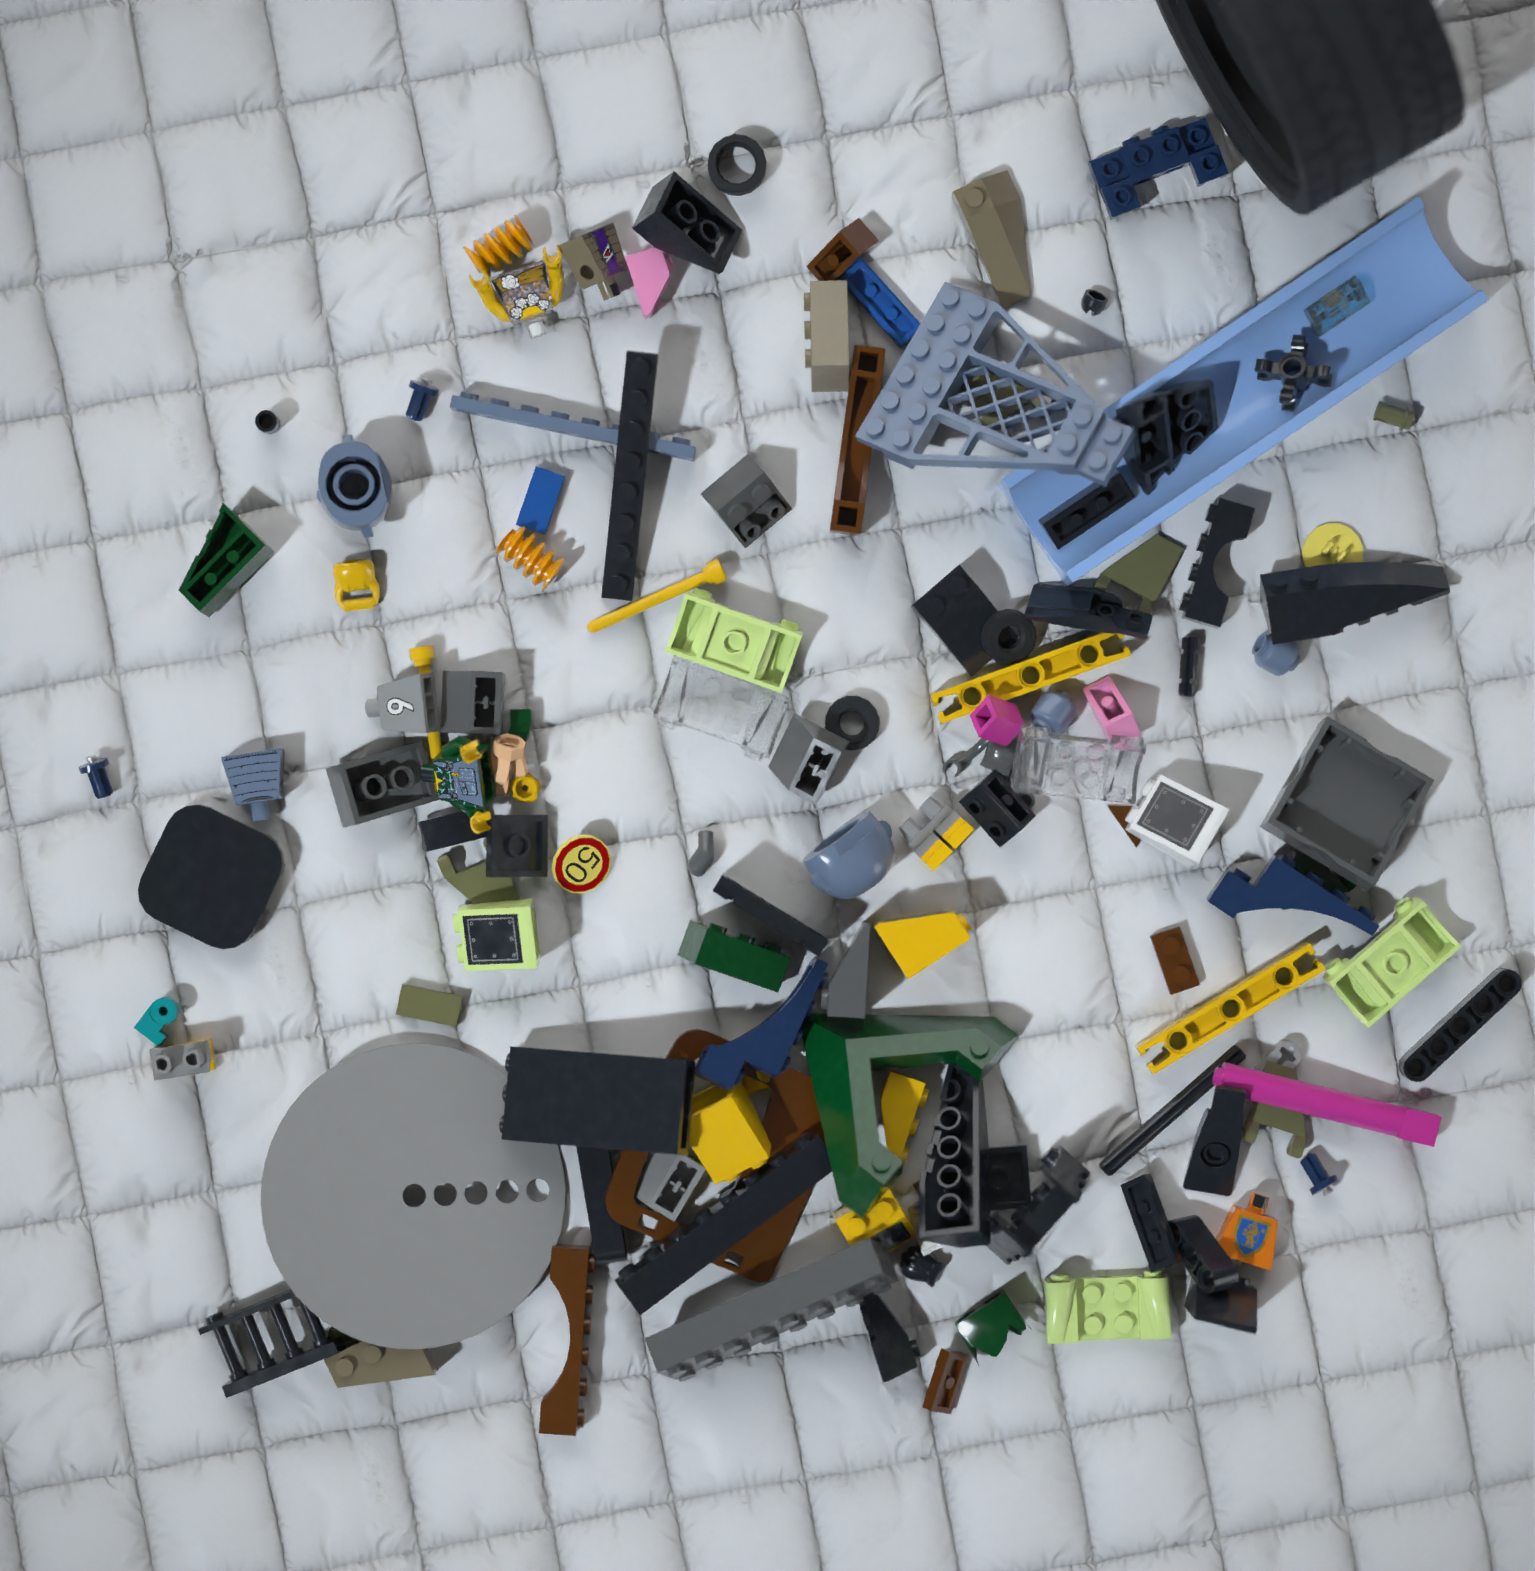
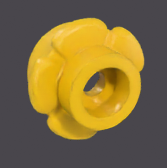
[510,773,541,803]

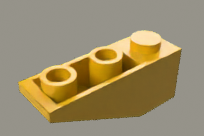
[880,1069,929,1166]

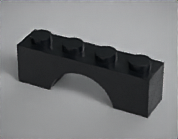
[1179,498,1255,629]

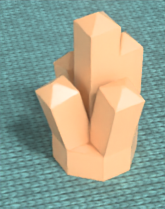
[491,733,528,796]

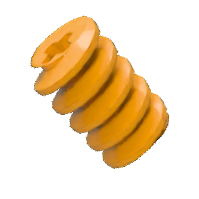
[463,214,533,278]
[495,526,564,592]

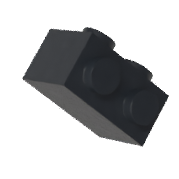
[959,770,1036,847]

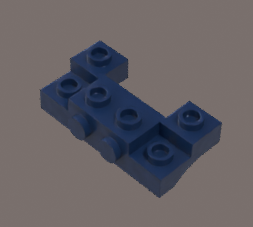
[1088,118,1229,220]

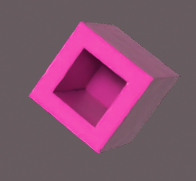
[970,695,1025,747]

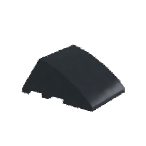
[1116,379,1218,496]

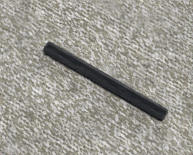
[1099,1045,1246,1176]

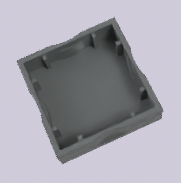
[1260,716,1434,890]

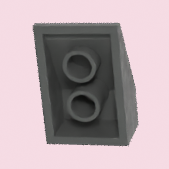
[326,741,439,828]
[821,922,870,1018]

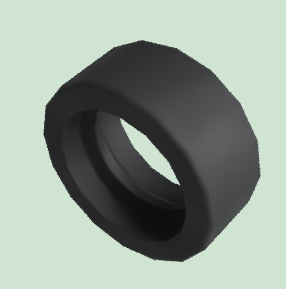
[708,134,766,196]

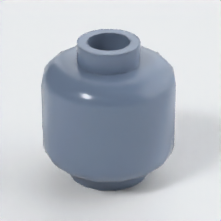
[1252,632,1300,676]
[1030,690,1076,737]

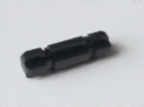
[1178,636,1199,697]

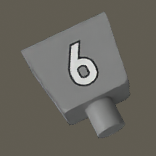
[365,672,440,734]

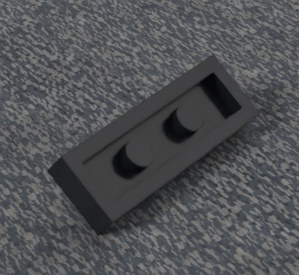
[1120,1174,1182,1273]

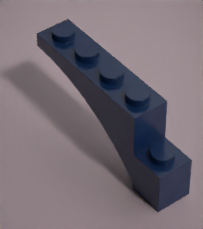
[1206,854,1379,936]
[695,958,828,1090]

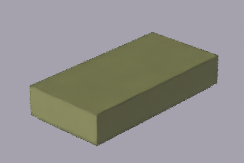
[396,984,463,1027]

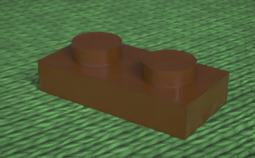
[1150,926,1200,995]
[922,1348,970,1414]

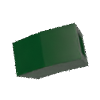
[508,709,531,743]

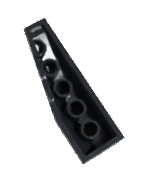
[1260,562,1450,645]
[919,1064,991,1248]

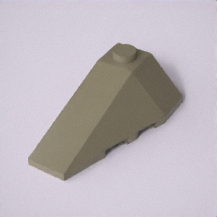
[951,170,1031,309]

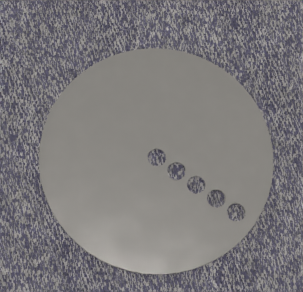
[261,1043,566,1349]

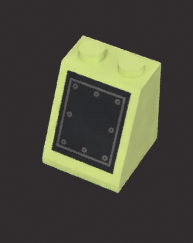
[453,897,540,971]

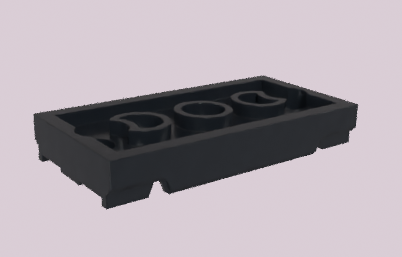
[713,874,829,957]

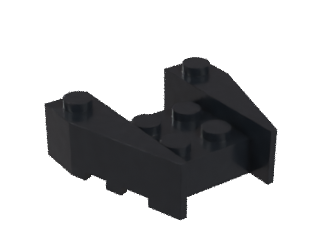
[985,1145,1090,1265]

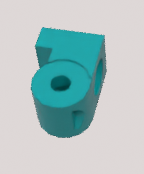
[134,997,180,1046]

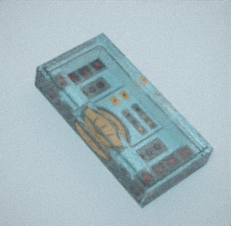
[1303,275,1371,337]

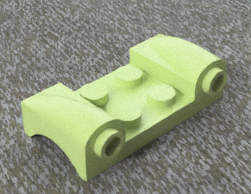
[665,587,803,694]
[1323,897,1462,1028]
[1043,1270,1172,1344]

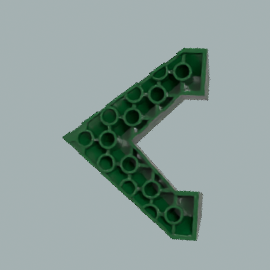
[800,1013,1019,1219]

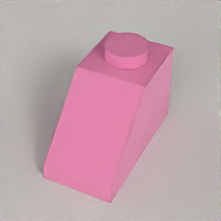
[625,247,674,319]
[1082,675,1142,751]

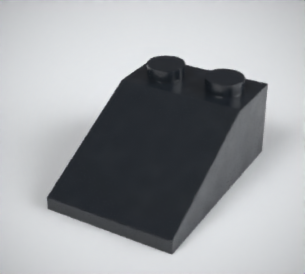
[632,171,742,274]
[911,565,1018,677]
[1184,1276,1257,1334]

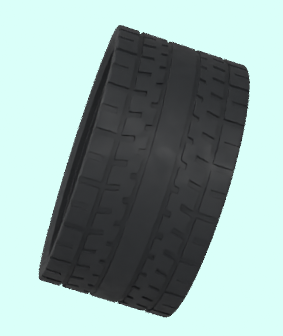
[1155,0,1465,215]

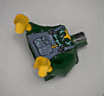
[420,736,496,834]

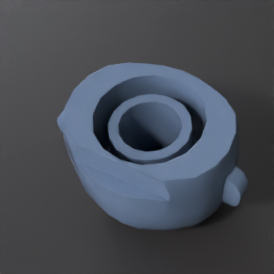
[317,434,393,538]
[803,811,895,899]

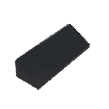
[1038,469,1136,550]

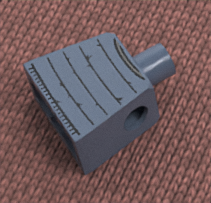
[221,748,284,822]

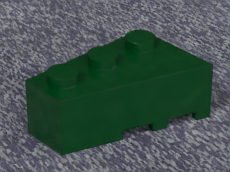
[179,503,274,617]
[677,920,791,993]

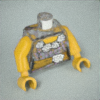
[468,245,565,339]

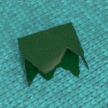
[955,1290,1032,1365]

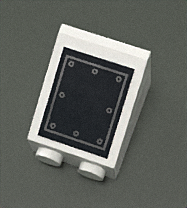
[1125,774,1229,868]

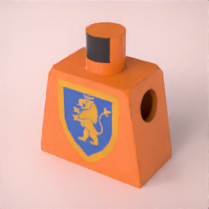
[1216,1192,1278,1271]

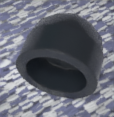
[1081,289,1108,316]

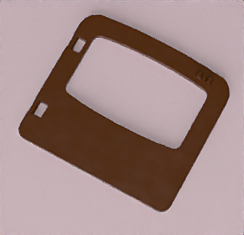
[605,1028,826,1283]

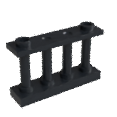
[198,1287,345,1398]

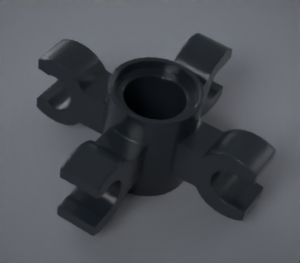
[1254,334,1333,412]

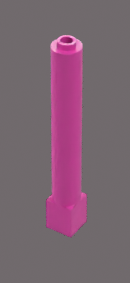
[1212,1062,1442,1147]

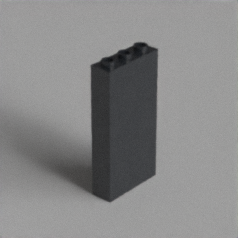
[499,1046,696,1156]

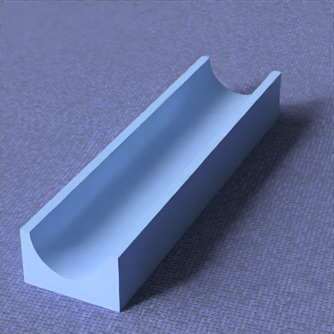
[998,196,1489,586]

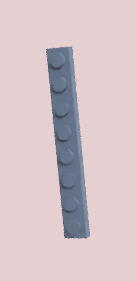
[450,392,696,461]

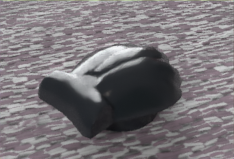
[900,1245,946,1287]

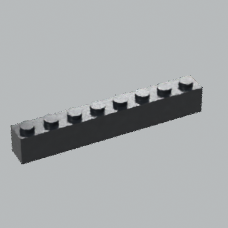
[615,1131,832,1315]

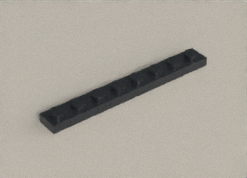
[601,350,659,601]

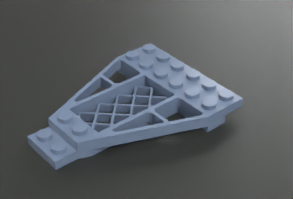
[855,282,1136,486]

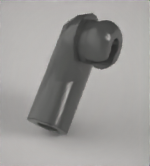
[688,830,714,877]

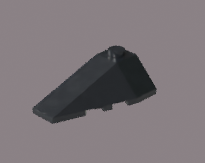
[859,1292,921,1383]

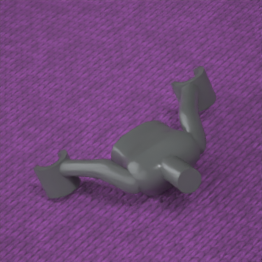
[942,737,1035,809]

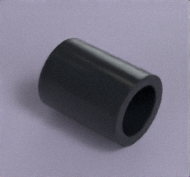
[255,410,280,434]

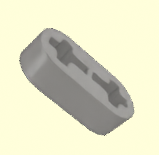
[1254,1040,1302,1071]

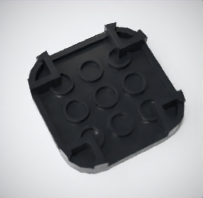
[138,804,285,949]

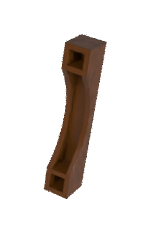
[830,345,885,536]
[539,1244,595,1436]

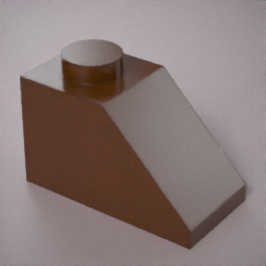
[806,218,879,281]

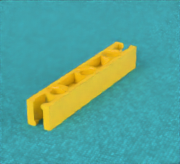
[930,633,1131,724]
[1135,942,1326,1075]

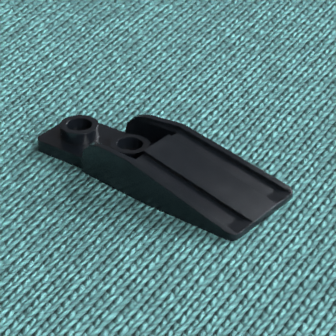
[1024,584,1153,639]
[1183,1085,1246,1196]

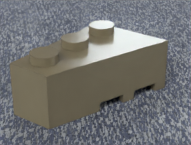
[804,280,849,392]
[324,1340,438,1388]

